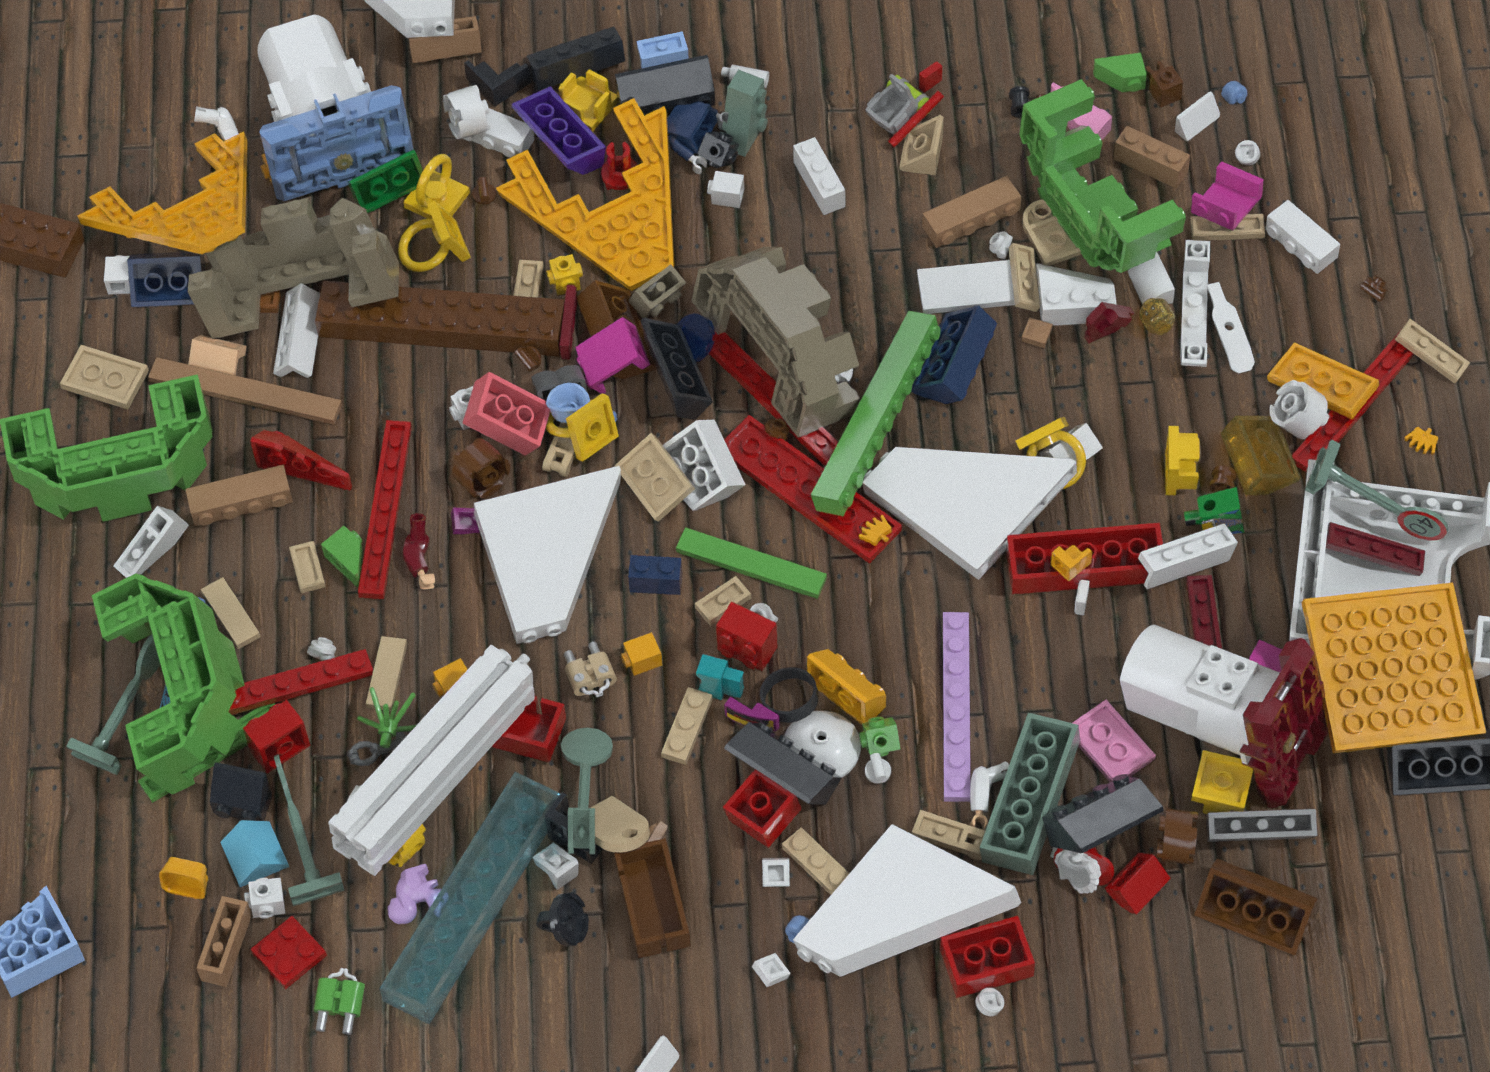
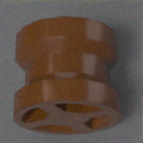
[1209,466,1237,493]

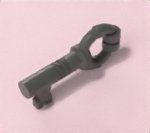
[347,726,407,766]

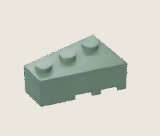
[722,69,768,157]

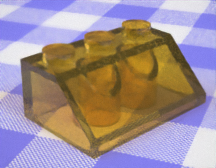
[1220,415,1301,495]

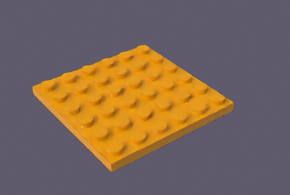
[1301,582,1486,753]

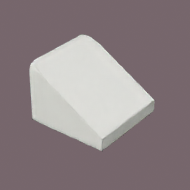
[762,858,790,887]

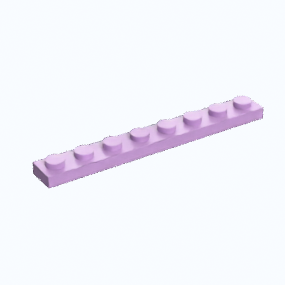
[943,612,970,802]

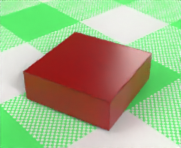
[919,62,943,93]

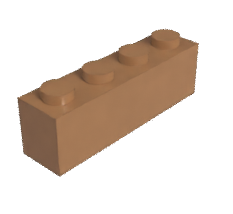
[922,176,1021,248]
[185,465,293,526]

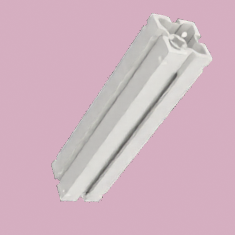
[328,645,535,876]

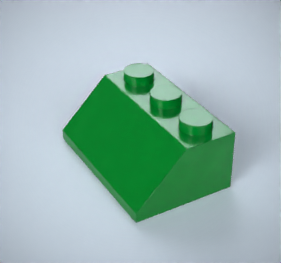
[347,149,423,213]

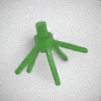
[357,687,417,748]

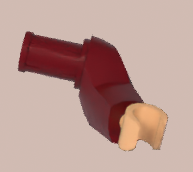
[403,513,435,589]

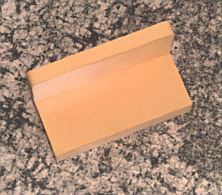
[188,335,246,376]

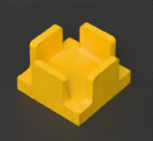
[559,70,618,132]
[1165,426,1200,495]
[1191,750,1253,814]

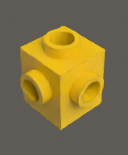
[546,254,583,296]

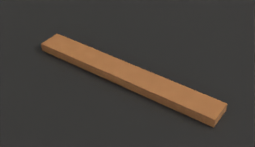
[148,357,342,425]

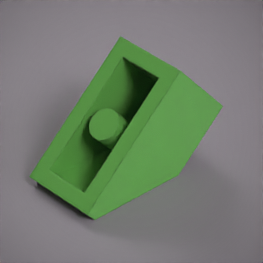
[1093,53,1146,92]
[321,526,363,588]

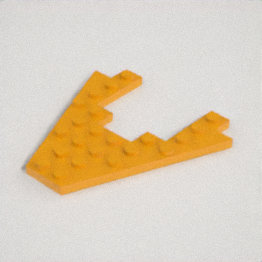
[496,98,674,291]
[77,132,247,255]

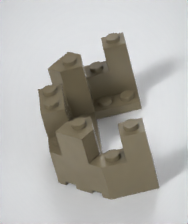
[188,198,399,339]
[692,247,860,438]

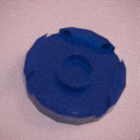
[678,313,715,362]

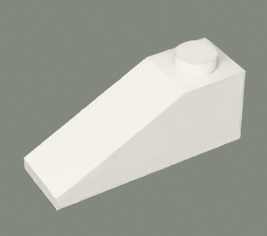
[114,506,189,578]

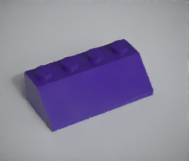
[511,87,606,175]

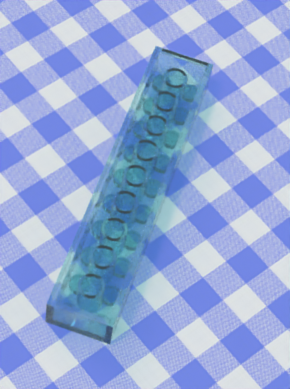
[379,772,561,1024]

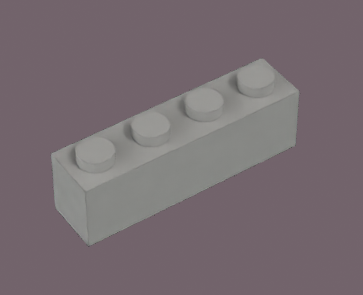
[1206,809,1317,842]

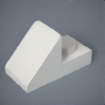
[532,842,579,890]

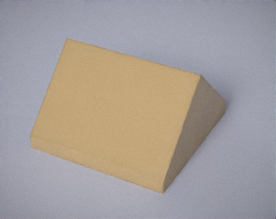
[899,115,944,175]

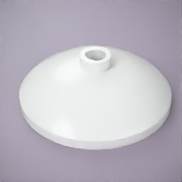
[784,710,861,777]

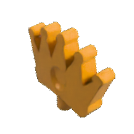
[1404,427,1438,455]
[859,515,892,546]

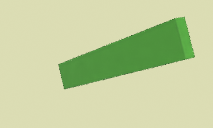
[676,527,827,599]
[138,703,275,803]

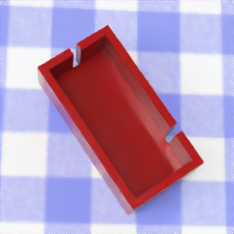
[492,696,566,763]

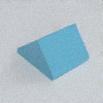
[220,820,289,887]

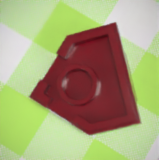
[1084,302,1134,344]

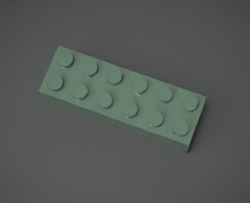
[980,713,1080,875]

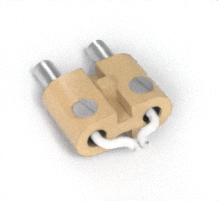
[564,642,617,697]

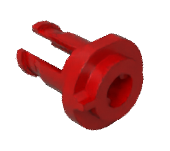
[601,142,638,190]

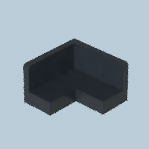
[464,60,532,107]
[544,792,603,864]

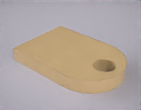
[1022,199,1082,266]
[590,796,650,852]

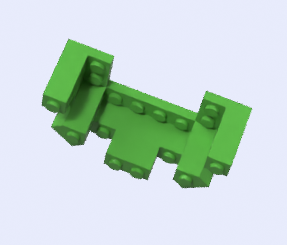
[1019,79,1186,273]
[0,374,213,521]
[92,573,245,795]

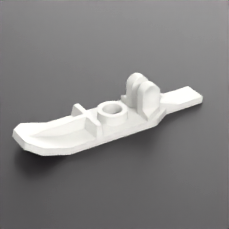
[1207,282,1255,374]

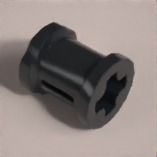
[1008,86,1030,118]

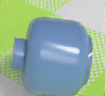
[1221,81,1248,104]
[785,915,809,943]

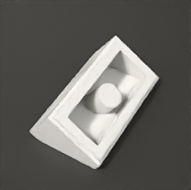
[1175,91,1220,141]
[636,1036,679,1072]

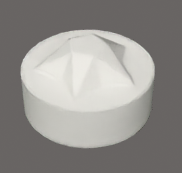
[1235,140,1260,166]
[976,988,1004,1016]

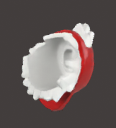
[1050,847,1114,894]

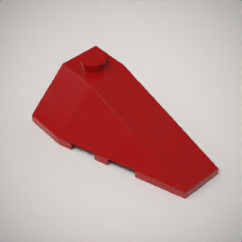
[250,430,352,491]

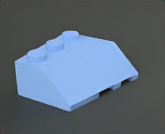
[0,886,85,998]

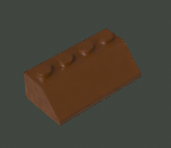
[576,280,657,379]
[1194,859,1318,955]

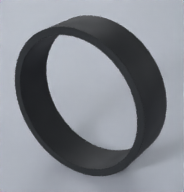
[760,667,819,723]

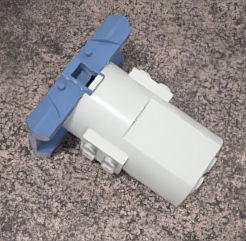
[258,14,413,201]

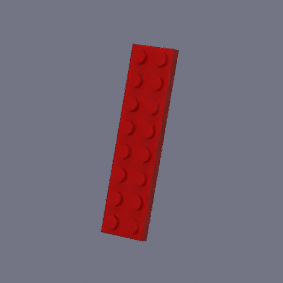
[724,415,902,564]

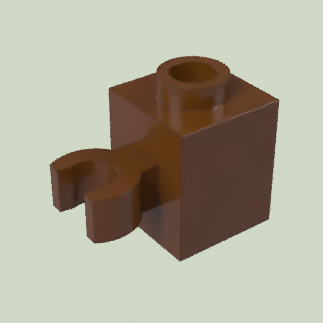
[1146,61,1183,108]

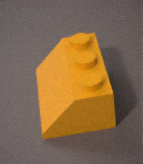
[807,649,886,725]

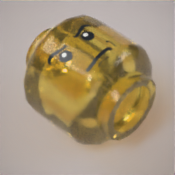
[1139,298,1175,335]

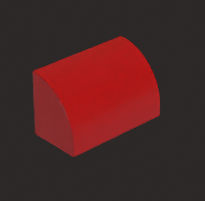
[1105,853,1171,915]

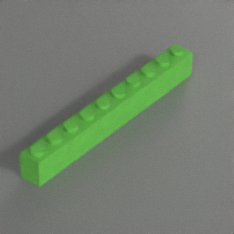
[811,311,941,516]

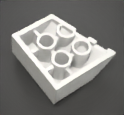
[1035,263,1116,326]
[663,420,745,511]

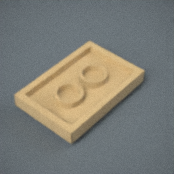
[60,345,149,409]
[615,433,695,522]

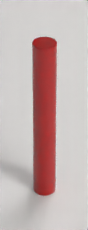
[888,91,944,148]

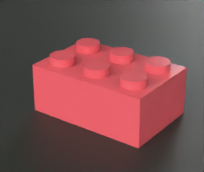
[462,372,550,456]

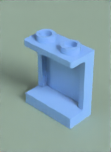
[636,31,689,68]

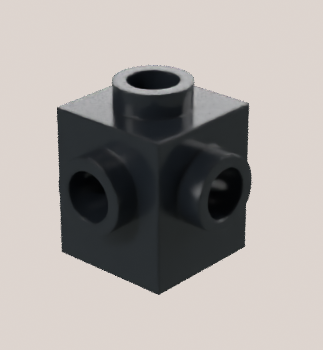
[697,131,739,168]

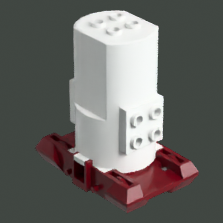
[1120,625,1328,809]

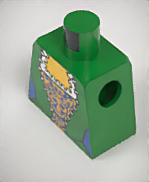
[1184,487,1244,534]

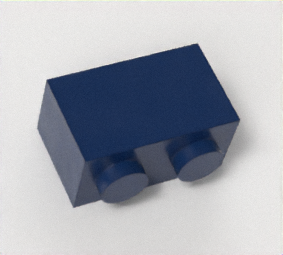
[628,555,683,595]

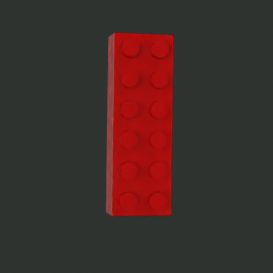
[1006,523,1163,595]

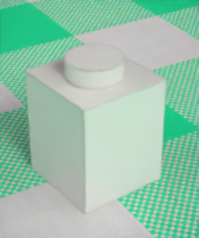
[707,171,744,208]
[104,255,130,295]

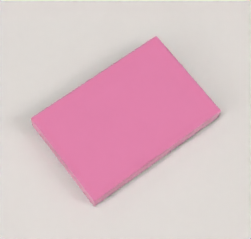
[1072,700,1156,782]

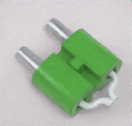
[313,968,365,1035]

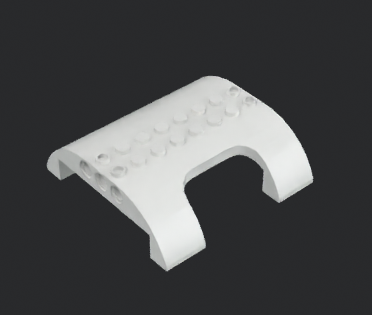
[1289,459,1490,680]

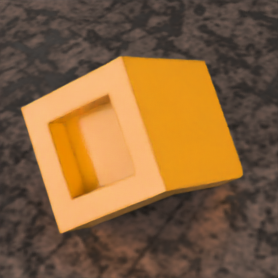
[1051,545,1092,581]

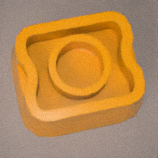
[159,857,208,899]

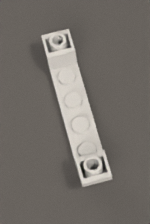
[1180,240,1210,367]

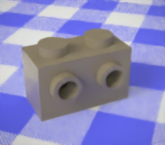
[628,264,686,318]

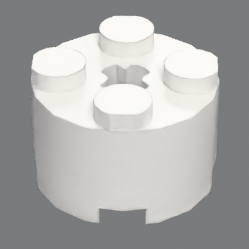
[443,85,490,139]
[1270,380,1329,439]

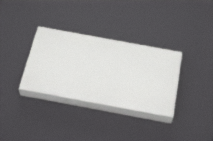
[917,260,1015,314]

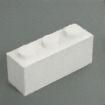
[464,109,534,158]
[793,137,845,215]
[1265,200,1340,274]

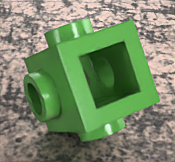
[859,717,901,756]

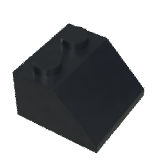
[209,762,273,821]

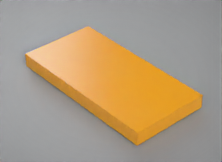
[1267,342,1379,419]

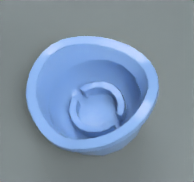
[546,383,590,423]

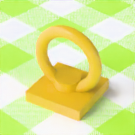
[403,154,470,219]
[398,200,471,272]
[545,393,619,462]
[1016,417,1086,490]

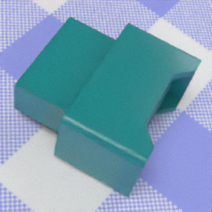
[696,654,744,700]

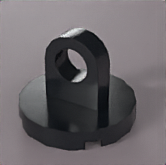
[536,892,589,947]

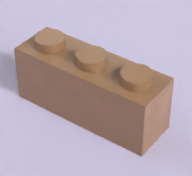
[408,16,482,63]
[1114,126,1190,189]
[196,896,252,987]

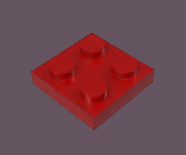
[251,916,327,990]

